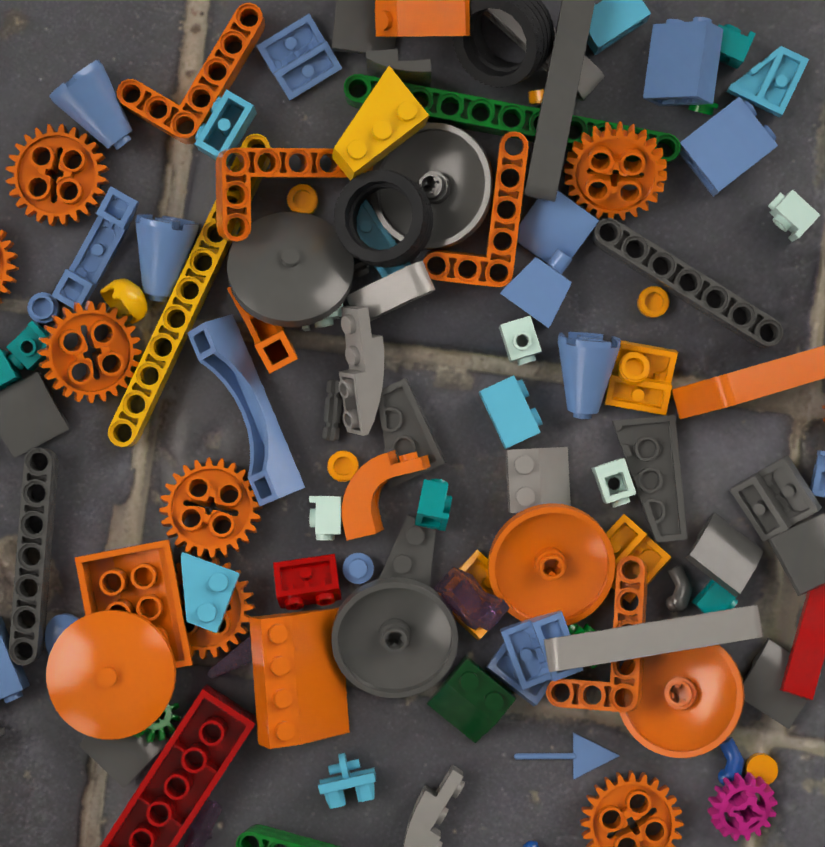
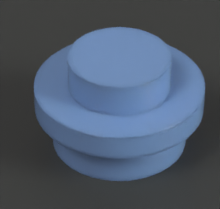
[27,292,59,324]
[343,553,374,584]

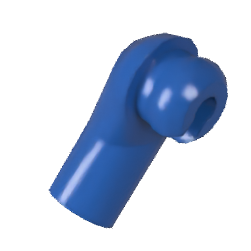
[718,737,744,786]

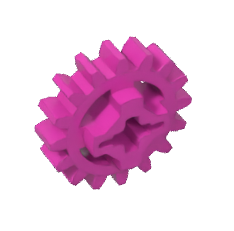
[707,772,778,841]

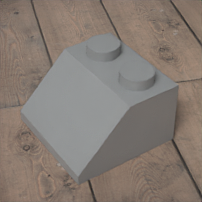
[505,447,571,513]

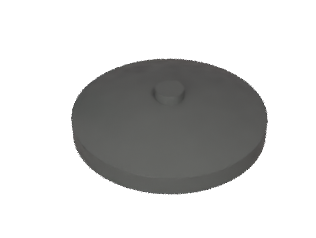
[371,123,494,250]
[227,212,354,327]
[332,577,458,698]

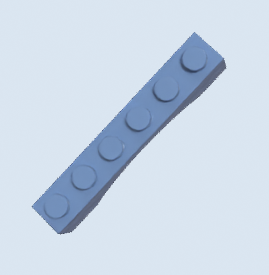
[187,314,305,506]

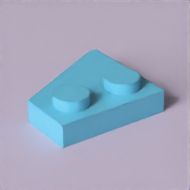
[726,46,809,118]
[180,552,240,633]

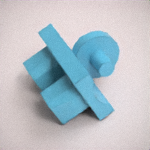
[318,753,376,809]

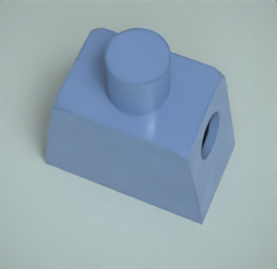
[500,249,572,328]

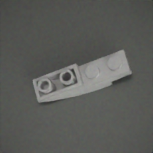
[338,305,384,436]
[403,764,465,847]

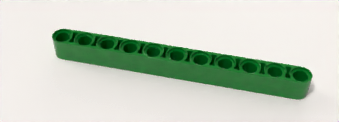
[344,74,680,165]

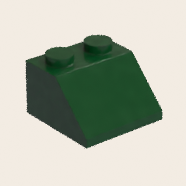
[427,655,516,743]

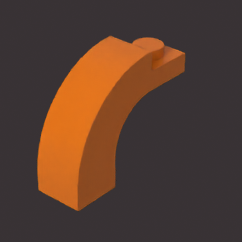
[227,287,298,374]
[342,450,431,541]

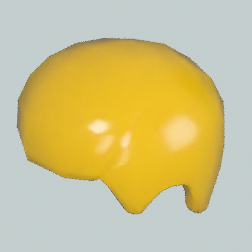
[100,278,147,324]

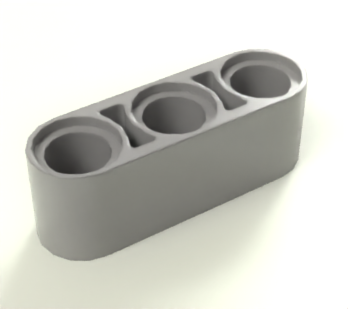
[346,261,435,322]

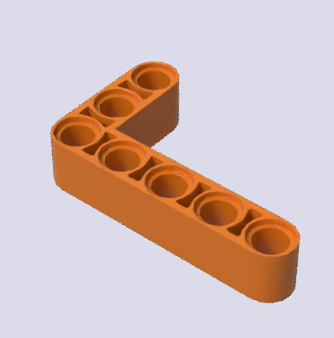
[116,3,265,144]
[423,131,529,287]
[216,148,373,242]
[671,345,825,419]
[546,555,648,712]

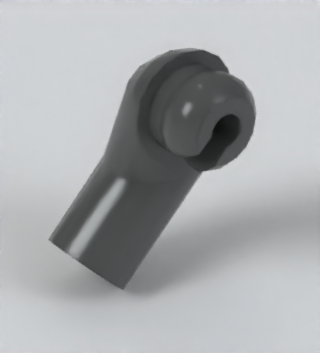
[665,564,693,613]

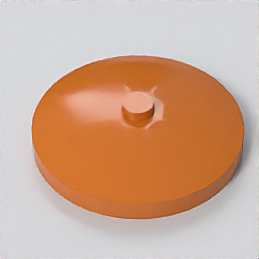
[488,503,615,626]
[46,610,176,740]
[617,644,745,758]

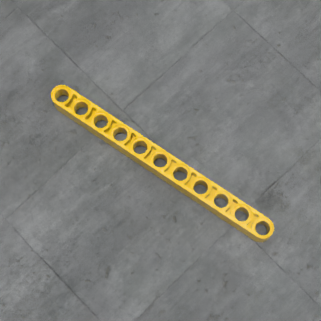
[108,133,271,447]

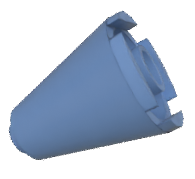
[49,60,133,150]
[135,214,199,302]
[558,332,621,419]

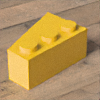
[332,66,429,181]

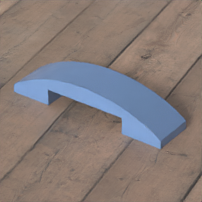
[51,186,139,309]

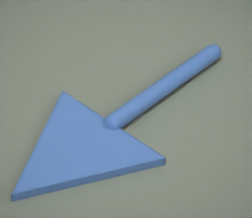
[514,732,620,780]

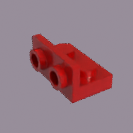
[273,554,342,610]

